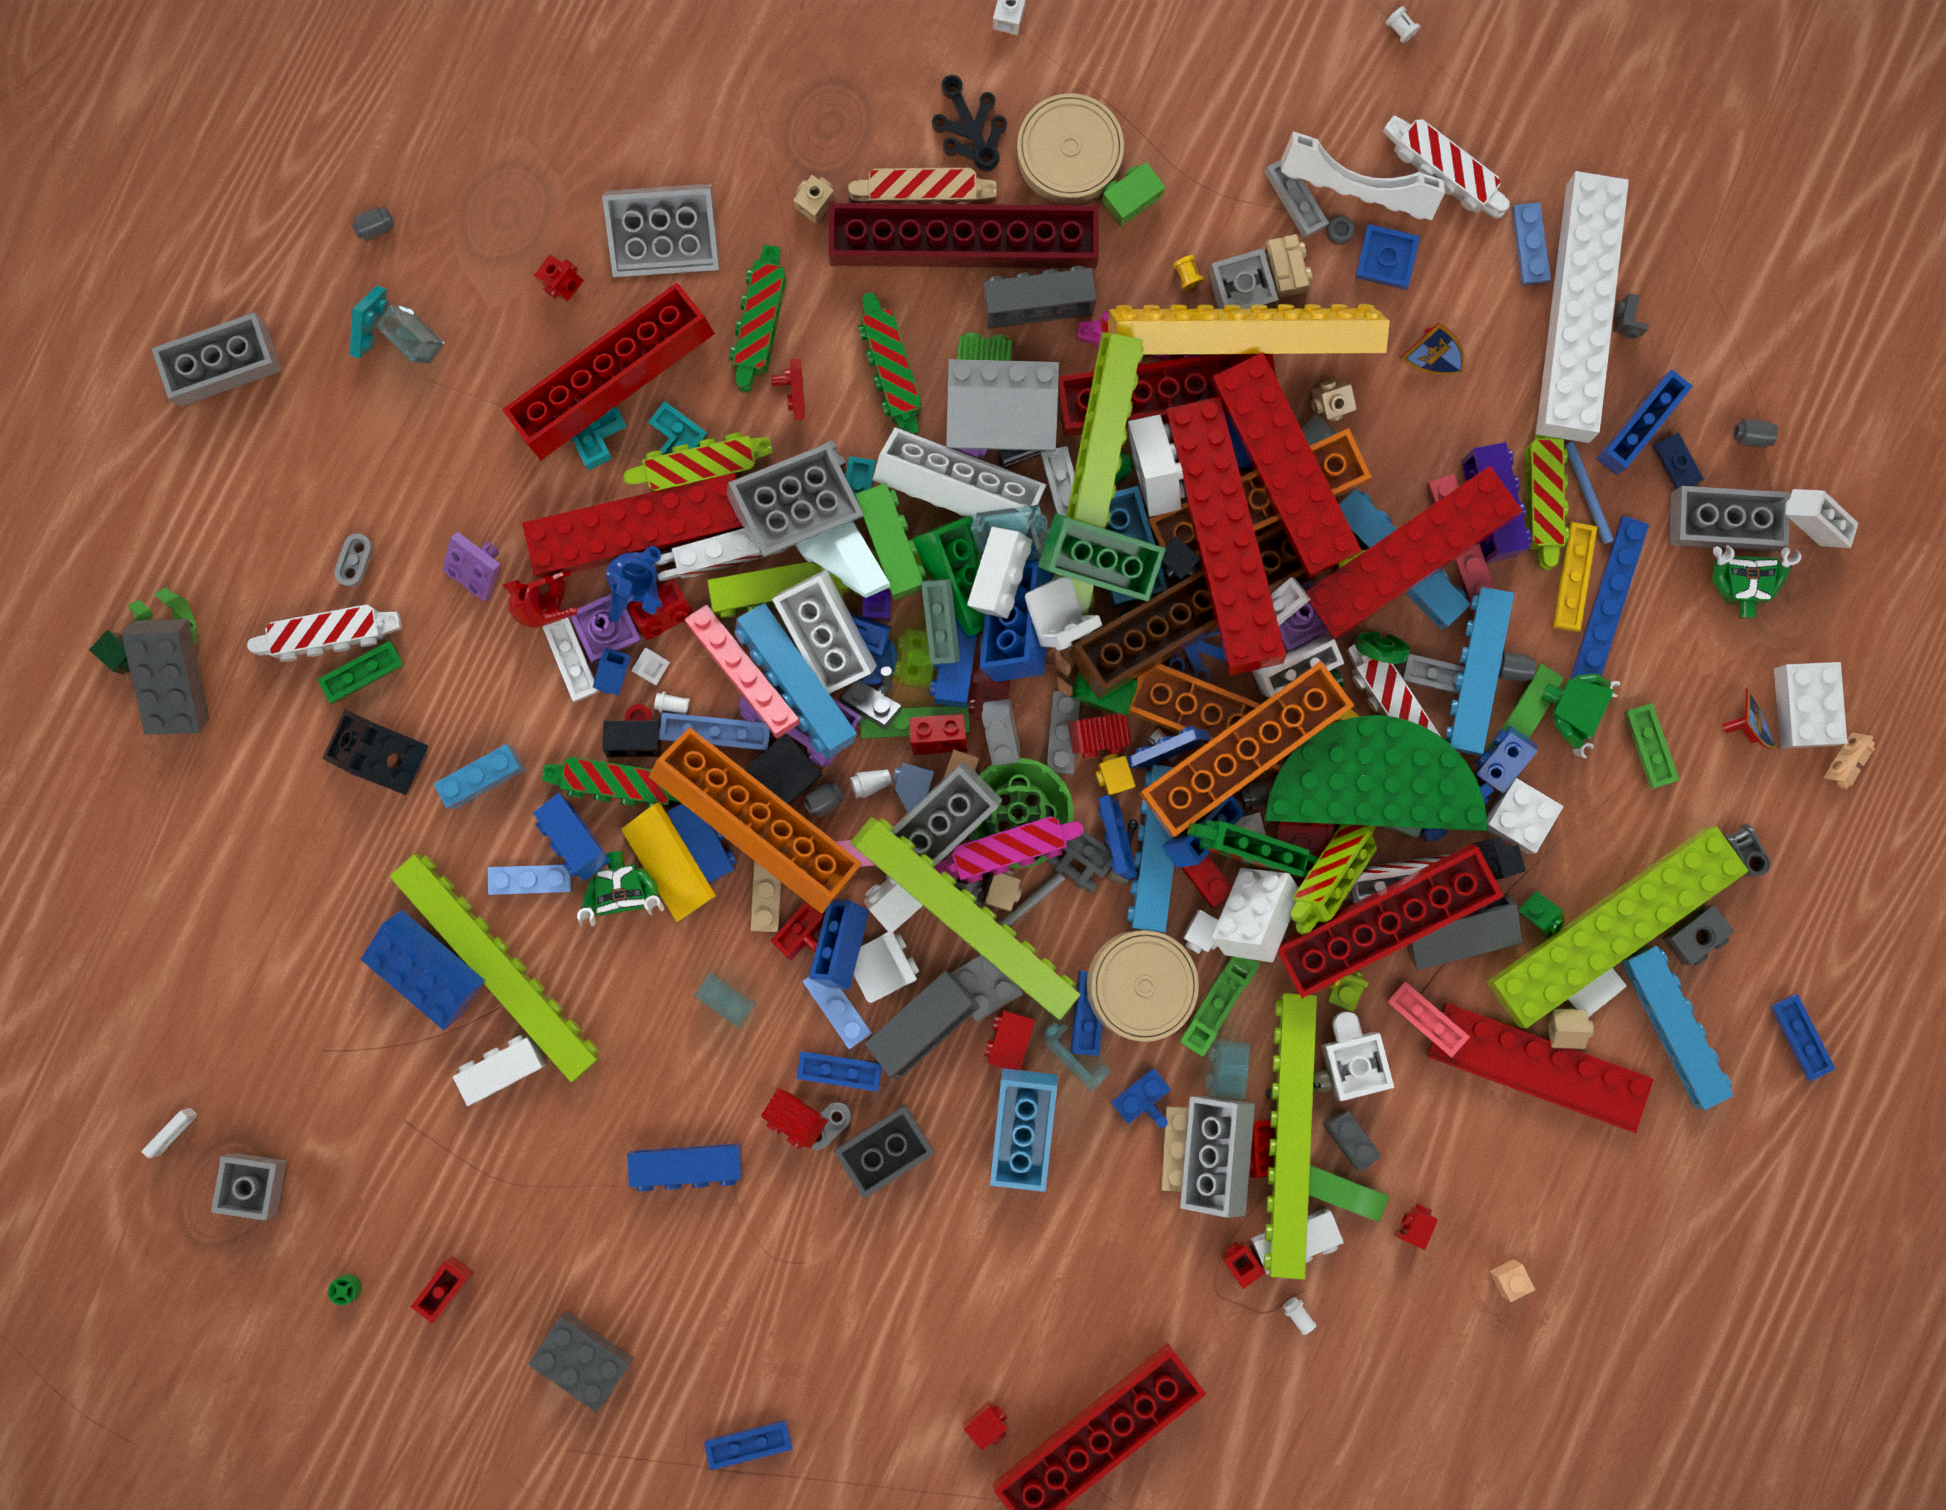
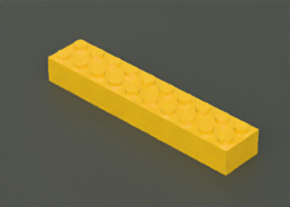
[1108,304,1390,354]

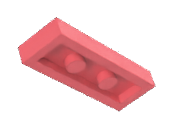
[1388,982,1470,1058]

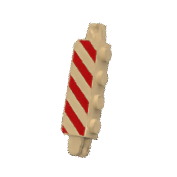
[848,168,997,204]

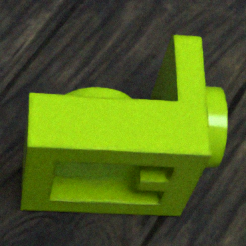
[1327,971,1369,1013]

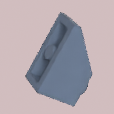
[892,763,934,812]

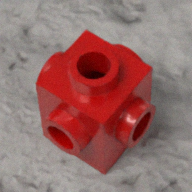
[533,254,584,302]

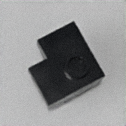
[1473,836,1526,880]

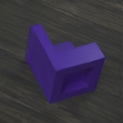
[863,590,891,622]

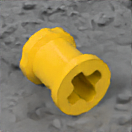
[1172,255,1204,290]

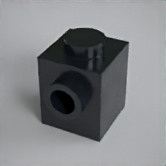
[1161,536,1200,579]

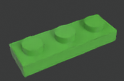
[1624,703,1679,789]

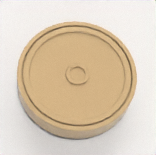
[1017,93,1124,205]
[1086,930,1199,1042]

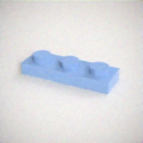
[488,865,572,895]
[802,977,872,1049]

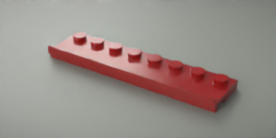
[1427,1003,1654,1134]

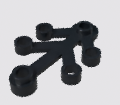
[932,75,1007,172]

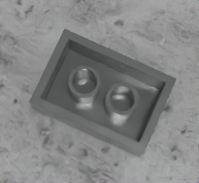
[834,1103,935,1199]
[528,1311,634,1413]

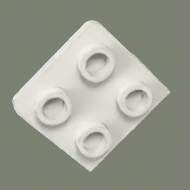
[1025,576,1102,650]
[854,932,920,1002]

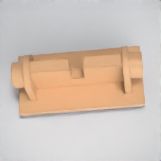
[1824,732,1875,789]

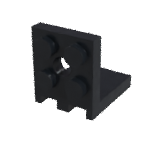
[322,709,429,795]

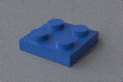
[1355,224,1420,290]

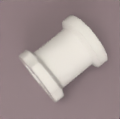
[1385,6,1421,43]

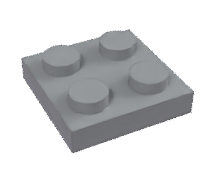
[950,955,1023,1022]

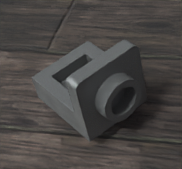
[1614,293,1649,339]

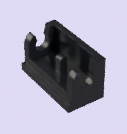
[602,721,661,757]

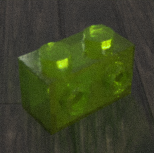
[894,629,934,690]

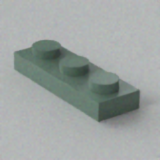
[921,579,960,664]

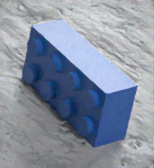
[980,562,1053,682]
[360,910,485,1031]

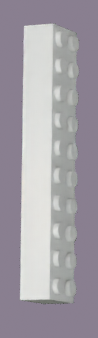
[1536,171,1629,443]

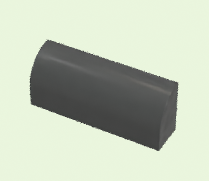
[1407,893,1522,970]
[864,971,980,1079]

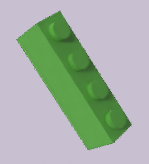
[855,483,927,601]

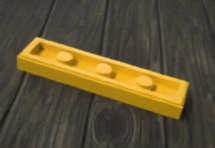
[1551,522,1598,633]

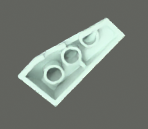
[795,521,890,598]

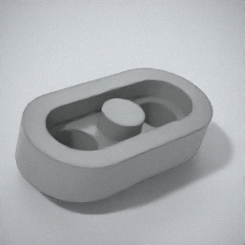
[334,533,374,587]
[811,1102,851,1150]

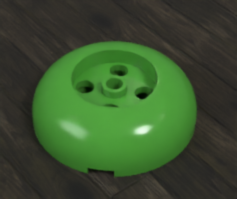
[968,758,1074,868]

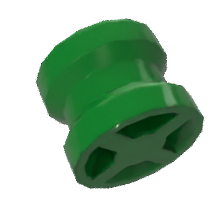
[328,1274,362,1306]

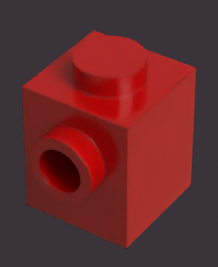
[963,1401,1008,1451]

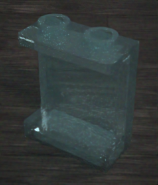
[970,505,1048,560]
[1042,1022,1112,1092]

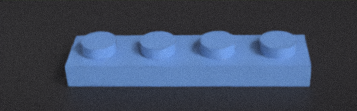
[659,713,771,751]

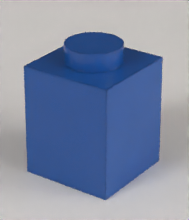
[592,647,631,696]

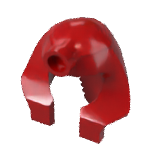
[503,570,578,628]

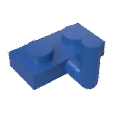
[1111,1068,1171,1128]

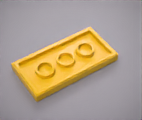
[621,802,716,922]

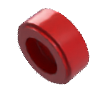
[625,704,653,721]

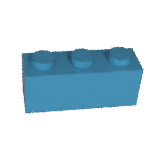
[434,744,526,810]

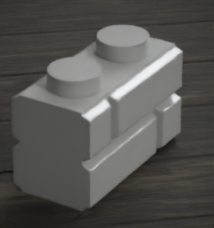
[982,699,1021,765]

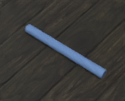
[1564,442,1614,545]

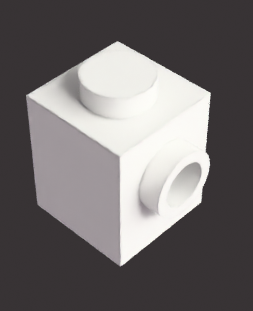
[993,0,1026,35]
[1181,910,1219,954]

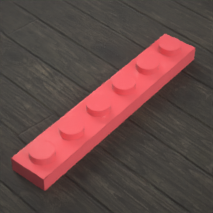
[1427,474,1495,617]
[684,605,800,738]

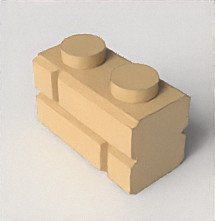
[1263,234,1313,299]

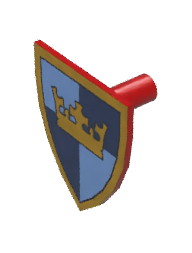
[1400,322,1465,375]
[1723,688,1776,750]

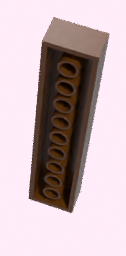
[1069,524,1307,700]

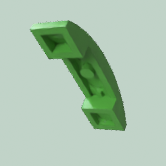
[1485,663,1563,752]
[1179,956,1261,1057]
[1309,1165,1389,1222]

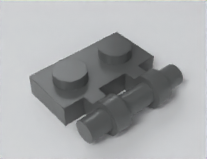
[1047,831,1113,893]

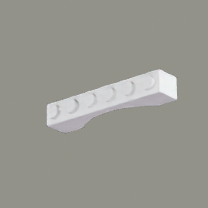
[1281,132,1445,220]

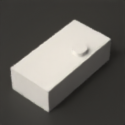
[772,569,877,693]

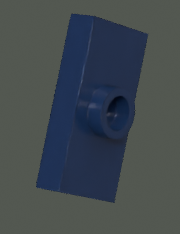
[1652,433,1704,490]

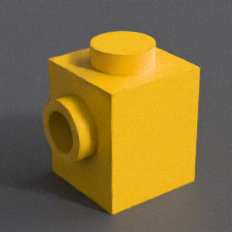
[1095,753,1135,796]

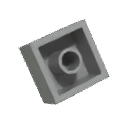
[211,1152,287,1221]

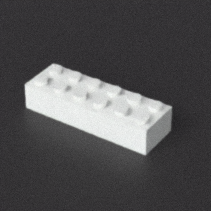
[872,428,1046,536]

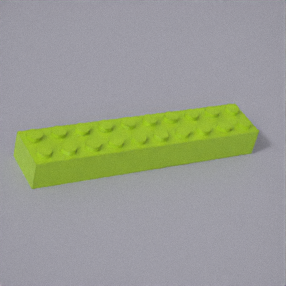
[1486,826,1749,1028]

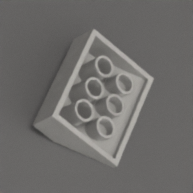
[602,184,719,277]
[947,359,1059,451]
[726,443,864,558]

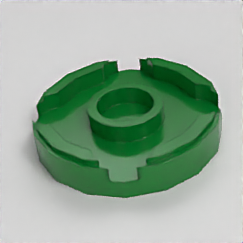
[1355,631,1410,664]

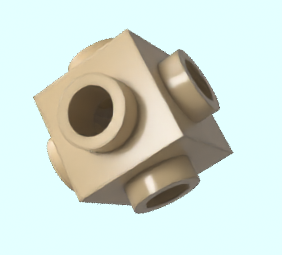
[1311,380,1357,422]

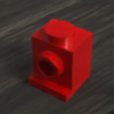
[1394,1203,1438,1250]
[1221,1242,1266,1289]

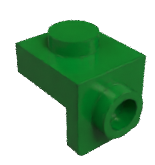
[1518,891,1565,938]

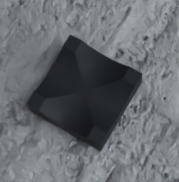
[745,733,823,805]

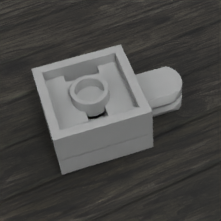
[1207,248,1278,309]

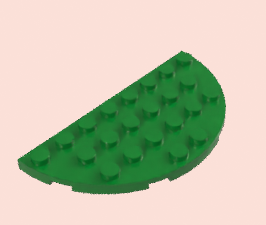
[1264,715,1487,831]

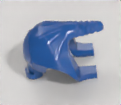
[606,546,663,622]

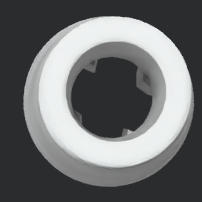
[850,769,892,799]

